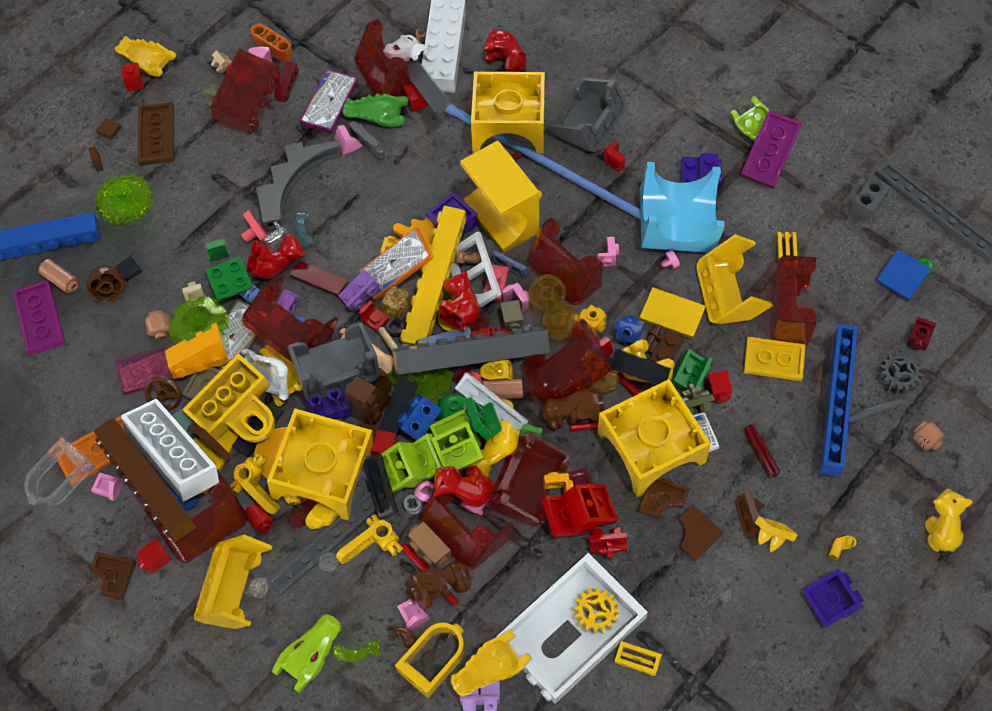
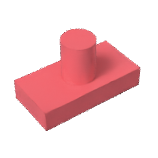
[241,210,273,247]
[484,264,509,302]

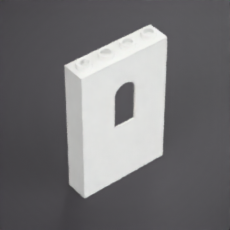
[496,553,648,704]

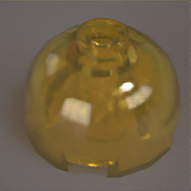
[528,274,566,311]
[541,301,580,341]

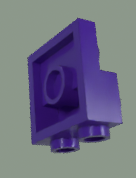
[681,153,722,190]
[426,192,478,239]
[803,569,864,628]

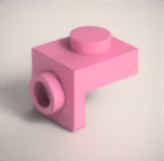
[597,237,619,267]
[502,283,530,312]

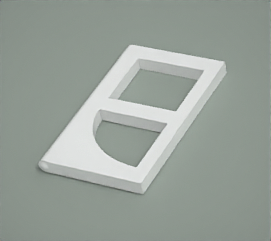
[451,231,501,308]

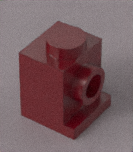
[907,317,937,351]

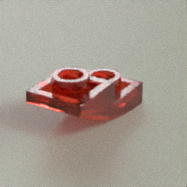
[288,498,318,531]

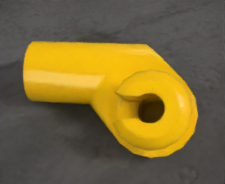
[829,535,857,560]

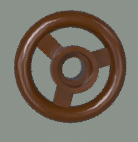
[144,376,182,411]

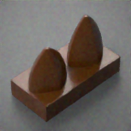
[735,492,763,538]

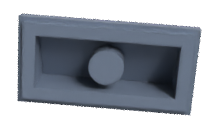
[493,250,531,278]

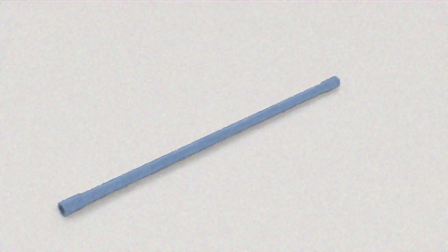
[444,103,641,220]

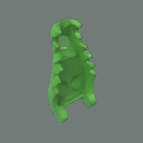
[343,94,408,127]

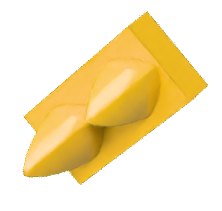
[755,516,798,552]

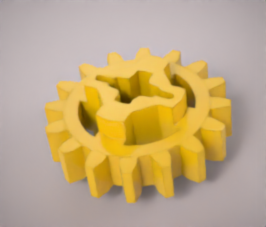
[574,587,620,634]

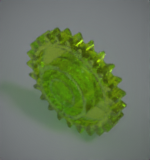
[94,173,154,225]

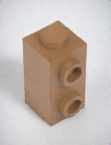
[408,522,452,569]

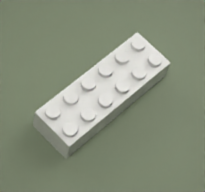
[422,0,466,93]
[121,399,219,502]

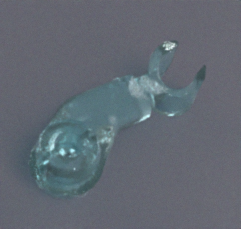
[294,211,313,246]

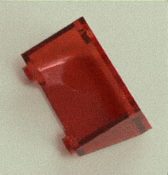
[354,19,410,97]
[528,217,603,306]
[523,319,611,404]
[486,431,570,526]

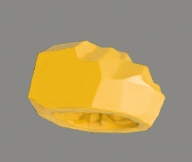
[479,360,513,381]
[305,502,339,529]

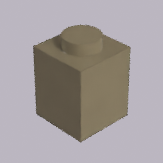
[500,300,523,330]

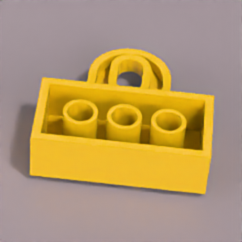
[182,354,275,443]

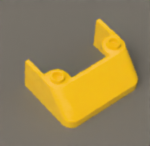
[696,234,773,325]
[194,534,272,629]

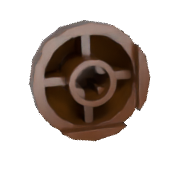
[86,265,125,302]

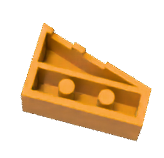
[165,323,230,379]

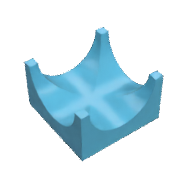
[640,162,725,253]

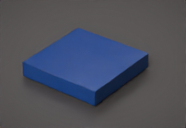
[877,249,931,301]

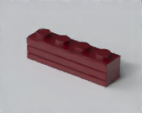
[274,61,299,103]

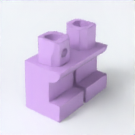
[460,681,500,711]

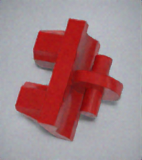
[589,527,627,560]

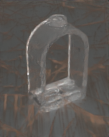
[24,437,96,506]

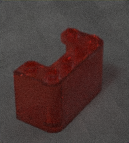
[211,49,281,135]
[770,255,816,346]

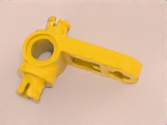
[230,452,280,515]
[336,514,403,564]

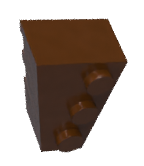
[345,376,391,425]

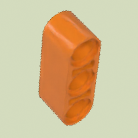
[251,24,293,62]

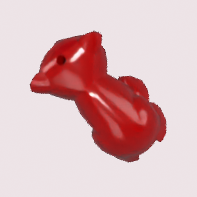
[484,29,527,72]
[247,234,306,280]
[438,271,480,332]
[433,466,495,507]

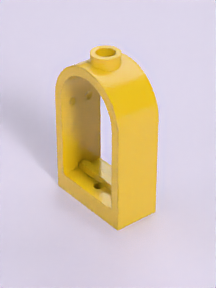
[395,623,464,698]

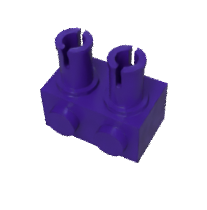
[305,389,351,421]

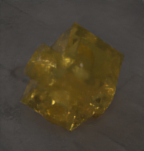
[381,285,411,319]
[590,364,620,392]

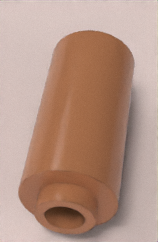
[39,259,79,293]
[483,379,523,399]

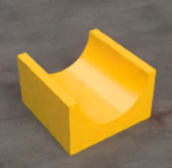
[460,140,539,253]

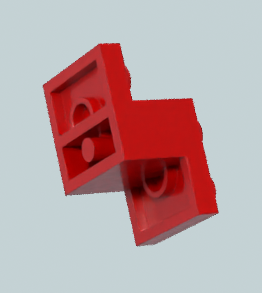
[541,484,619,537]

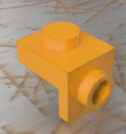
[542,472,573,493]

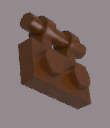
[645,324,685,362]

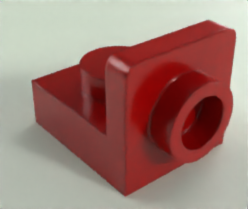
[604,141,626,173]
[358,300,389,334]

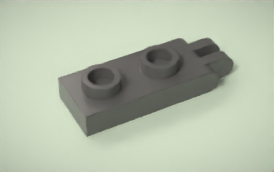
[348,120,385,159]

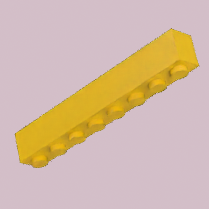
[400,206,467,346]

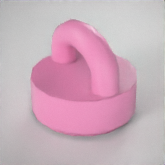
[661,250,680,269]
[414,481,435,502]

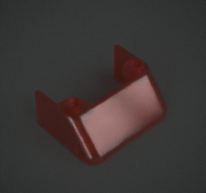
[242,275,338,361]
[144,467,248,563]
[420,470,515,571]

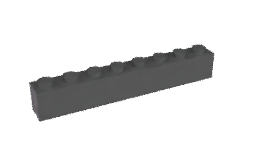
[393,325,550,375]

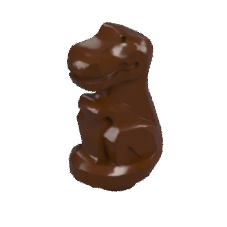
[542,388,605,430]
[408,560,471,610]

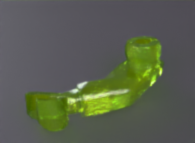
[333,640,381,663]

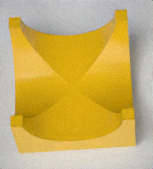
[471,72,545,154]
[598,379,711,498]
[267,408,373,520]

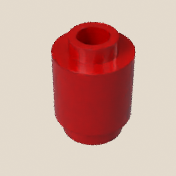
[246,502,273,533]

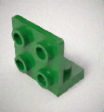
[205,256,253,301]

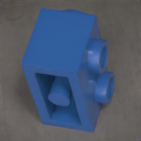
[396,394,442,440]

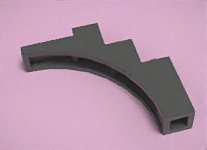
[256,140,341,232]

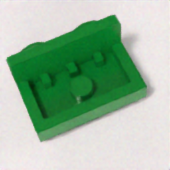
[671,349,713,391]
[464,397,502,440]

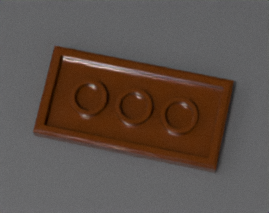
[138,102,174,166]

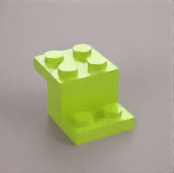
[430,409,485,471]
[381,433,443,494]

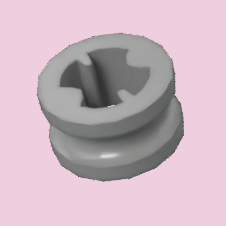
[404,495,422,515]

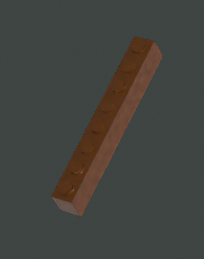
[94,417,197,542]

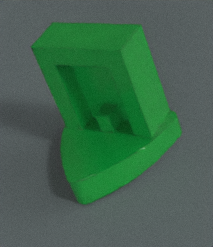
[206,239,230,261]

